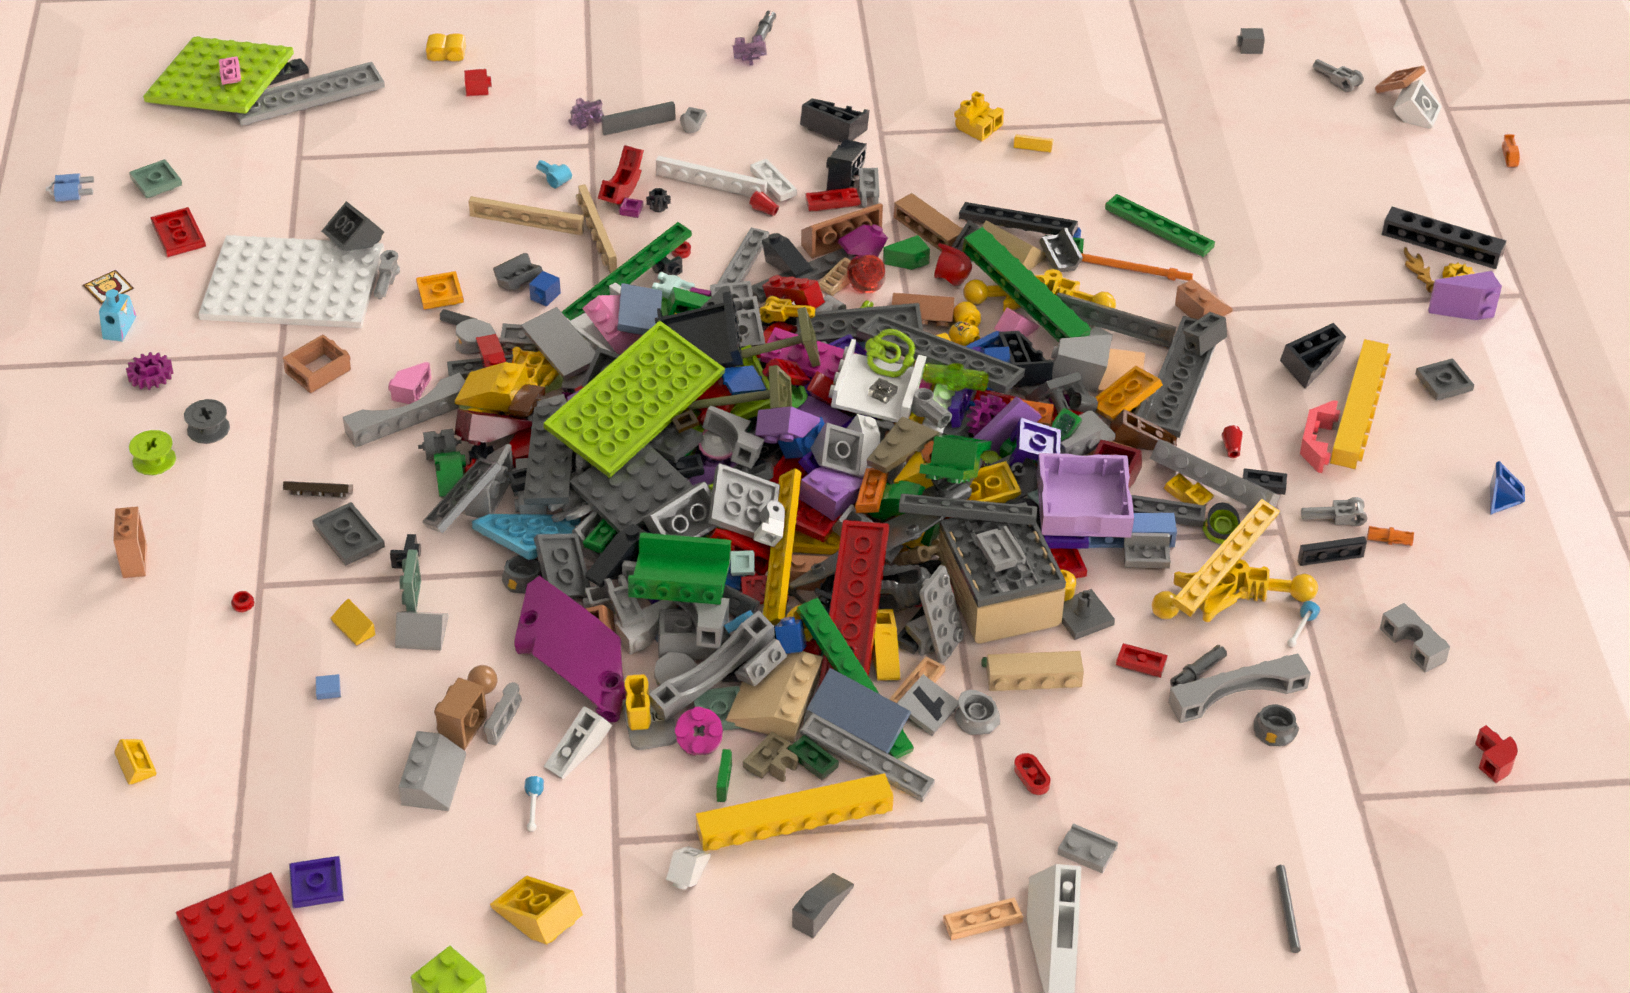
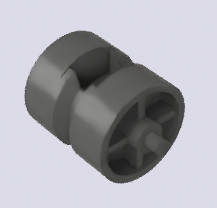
[418,429,462,460]

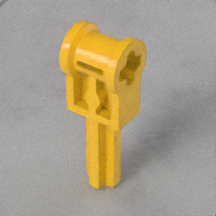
[759,296,816,323]

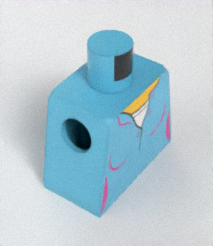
[99,289,137,342]

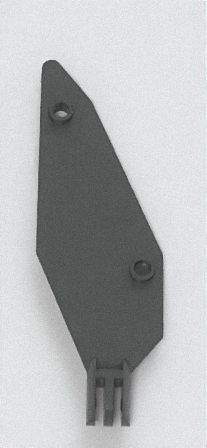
[789,483,972,588]

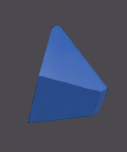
[1490,461,1525,515]

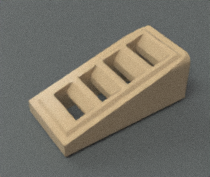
[819,257,859,296]

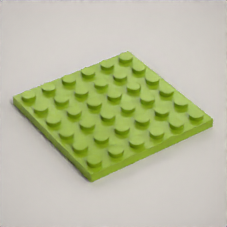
[143,36,294,114]

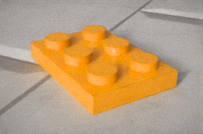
[1095,365,1163,421]

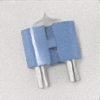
[46,173,94,202]

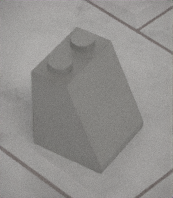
[1050,335,1112,393]

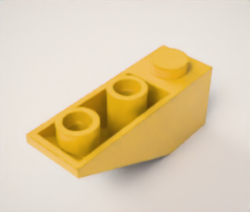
[872,609,900,681]

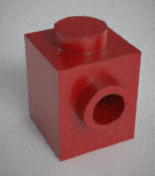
[464,69,492,96]

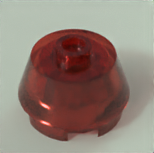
[847,254,886,293]

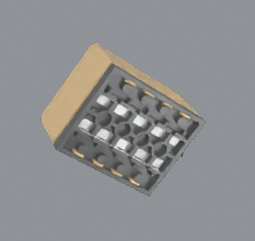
[938,502,1066,644]

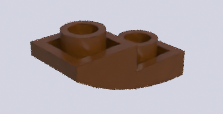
[508,384,545,418]

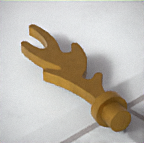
[1404,247,1435,293]

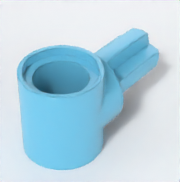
[536,160,572,188]

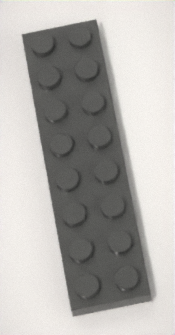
[856,314,1025,394]
[1141,316,1216,438]

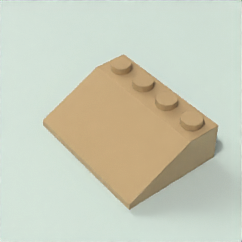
[726,651,823,742]

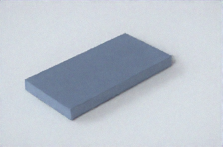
[617,283,662,335]
[807,668,911,754]

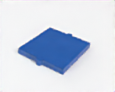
[721,366,766,395]

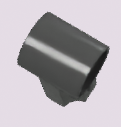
[1066,380,1098,413]

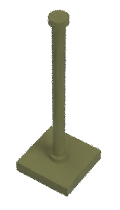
[742,307,821,367]
[688,365,792,410]

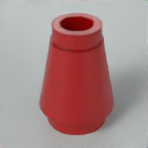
[749,191,779,216]
[1221,425,1243,458]

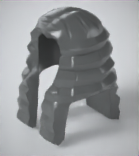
[879,564,931,612]

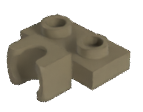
[743,732,798,782]

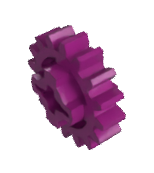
[126,352,174,390]
[966,394,1007,437]

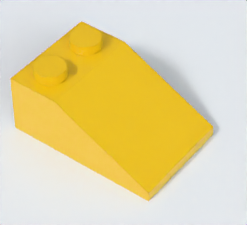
[455,362,530,412]
[967,461,1021,503]
[490,875,583,945]

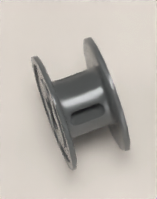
[184,399,230,444]

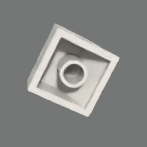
[1393,79,1442,129]

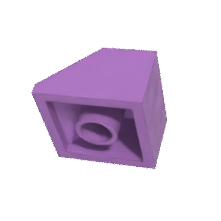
[755,406,820,444]

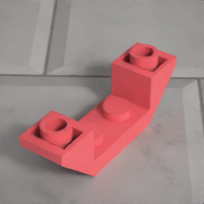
[1300,400,1340,473]

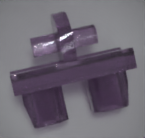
[732,35,767,66]
[568,98,604,130]

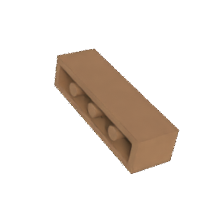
[894,193,963,252]

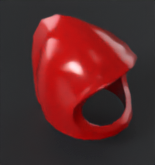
[934,243,972,286]

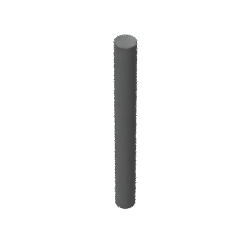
[1275,865,1301,953]

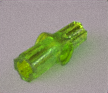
[922,363,989,391]

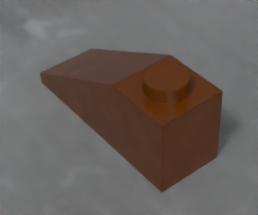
[1109,409,1177,451]

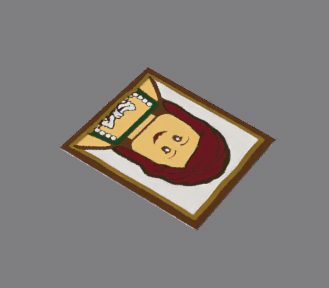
[83,270,135,304]

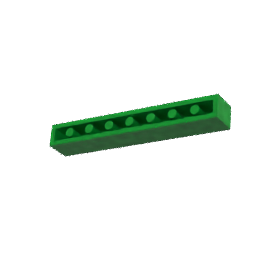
[962,227,1091,342]

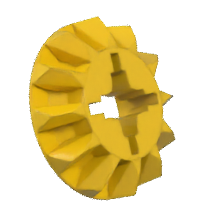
[1442,262,1475,278]

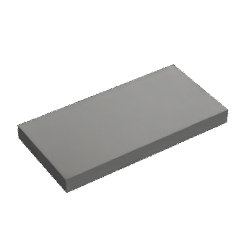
[521,307,596,381]

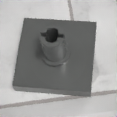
[1025,372,1082,414]
[988,454,1038,498]
[1062,589,1115,640]

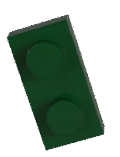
[787,735,839,780]

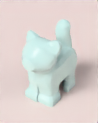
[652,272,695,299]

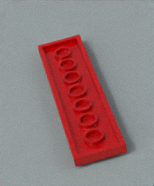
[819,520,889,687]

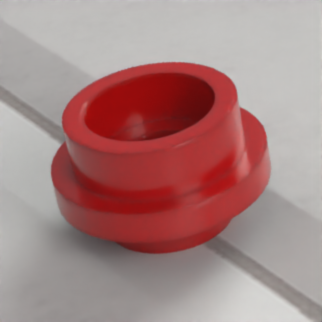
[231,591,255,612]

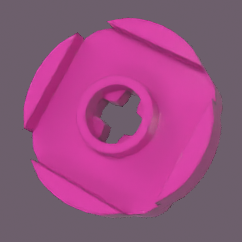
[675,706,723,756]

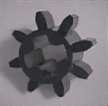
[646,188,671,212]
[468,442,495,462]

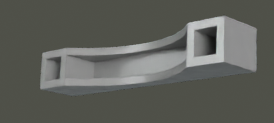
[343,373,465,448]
[1150,439,1280,508]
[649,611,775,722]
[1168,653,1311,723]

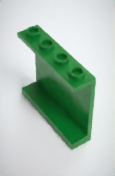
[628,533,731,605]

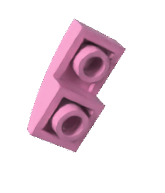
[219,57,241,85]

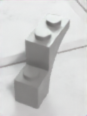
[702,406,764,468]

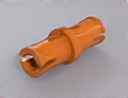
[1367,526,1414,546]

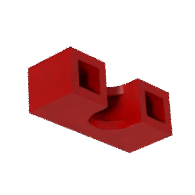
[762,275,825,309]

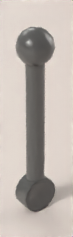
[788,587,806,604]

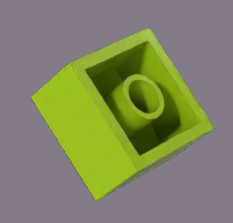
[410,945,487,993]

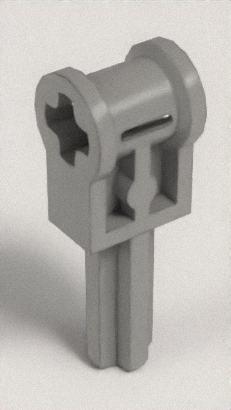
[1313,59,1364,92]
[374,250,400,300]
[1301,497,1367,527]

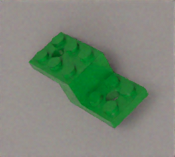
[919,434,992,483]

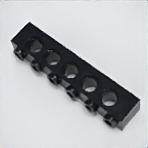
[1382,206,1507,269]

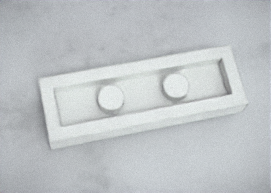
[750,158,797,202]

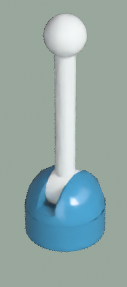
[1287,601,1320,647]
[524,776,544,832]

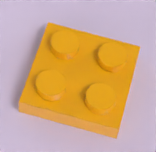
[416,271,464,310]

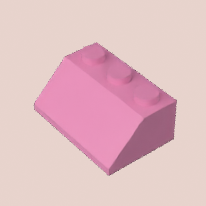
[582,295,643,355]

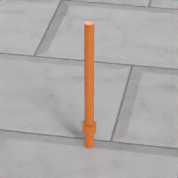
[1081,253,1193,281]

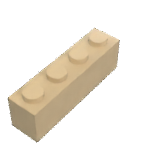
[986,651,1084,691]

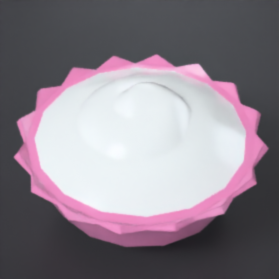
[699,429,732,461]

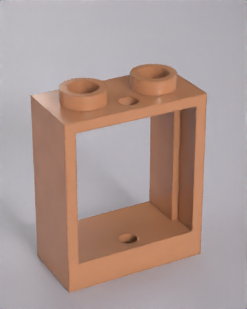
[283,334,351,393]
[113,506,147,578]

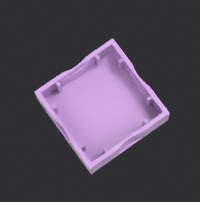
[1037,453,1134,538]

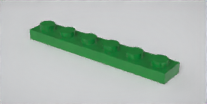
[1105,194,1215,257]

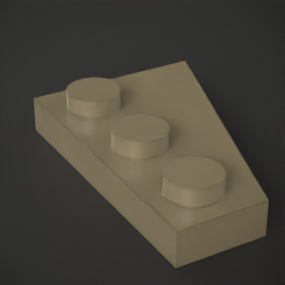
[867,416,940,473]

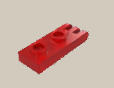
[805,188,861,211]

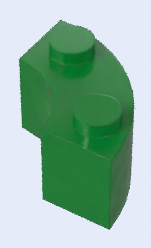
[434,451,466,497]
[866,481,925,522]

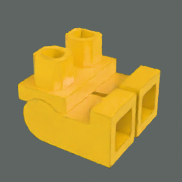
[954,91,1004,142]

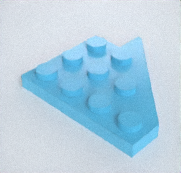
[472,514,581,560]

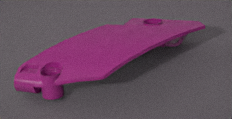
[514,576,626,722]

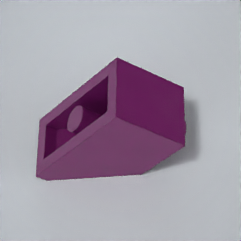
[838,225,888,258]

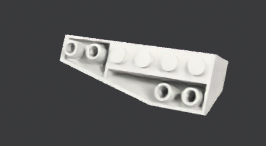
[1026,864,1081,993]

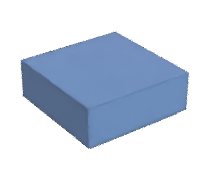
[316,674,341,700]

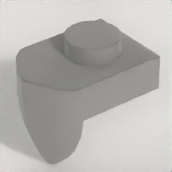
[680,107,707,133]

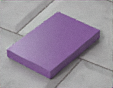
[974,396,1042,456]

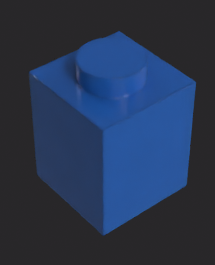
[529,271,561,307]
[775,617,807,654]

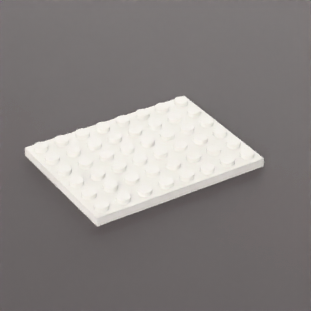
[199,235,384,328]

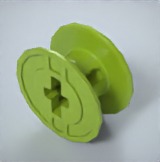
[129,430,176,475]

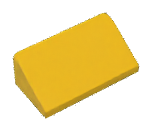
[1014,134,1054,152]
[330,599,376,646]
[114,739,157,784]

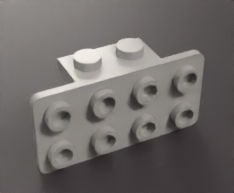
[1035,411,1115,464]
[920,565,964,663]

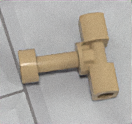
[893,538,940,566]

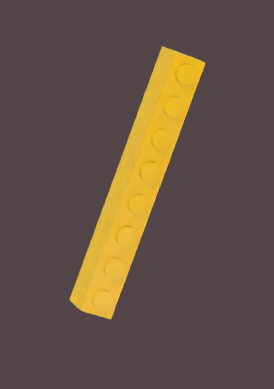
[1330,339,1391,469]
[695,773,893,851]

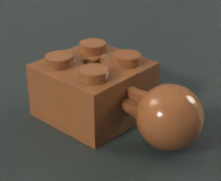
[434,665,498,750]

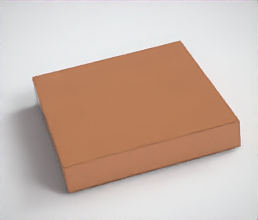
[1375,65,1426,93]

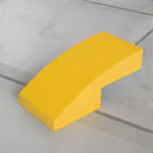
[1164,473,1214,505]

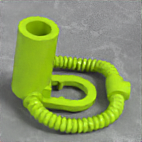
[865,329,915,378]

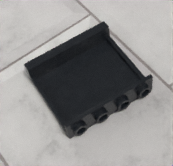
[655,291,743,368]

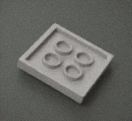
[708,463,780,538]

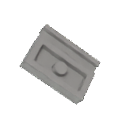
[976,526,1026,572]
[1058,823,1118,874]

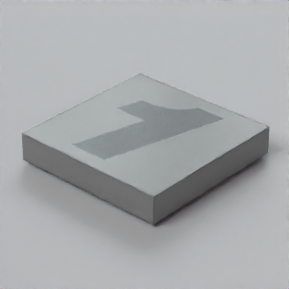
[897,674,959,736]

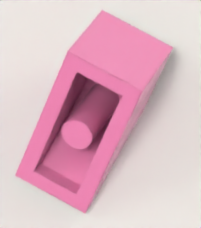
[994,308,1039,337]
[388,362,432,404]

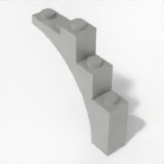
[622,561,729,649]

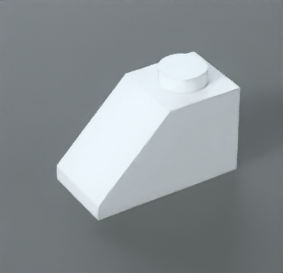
[666,846,711,889]

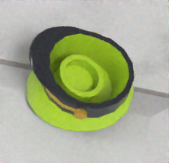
[1203,502,1240,544]

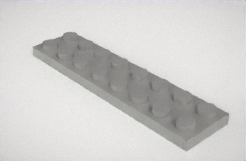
[234,62,385,126]

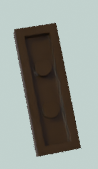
[283,481,353,497]

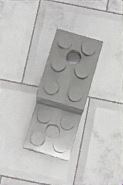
[710,281,765,348]

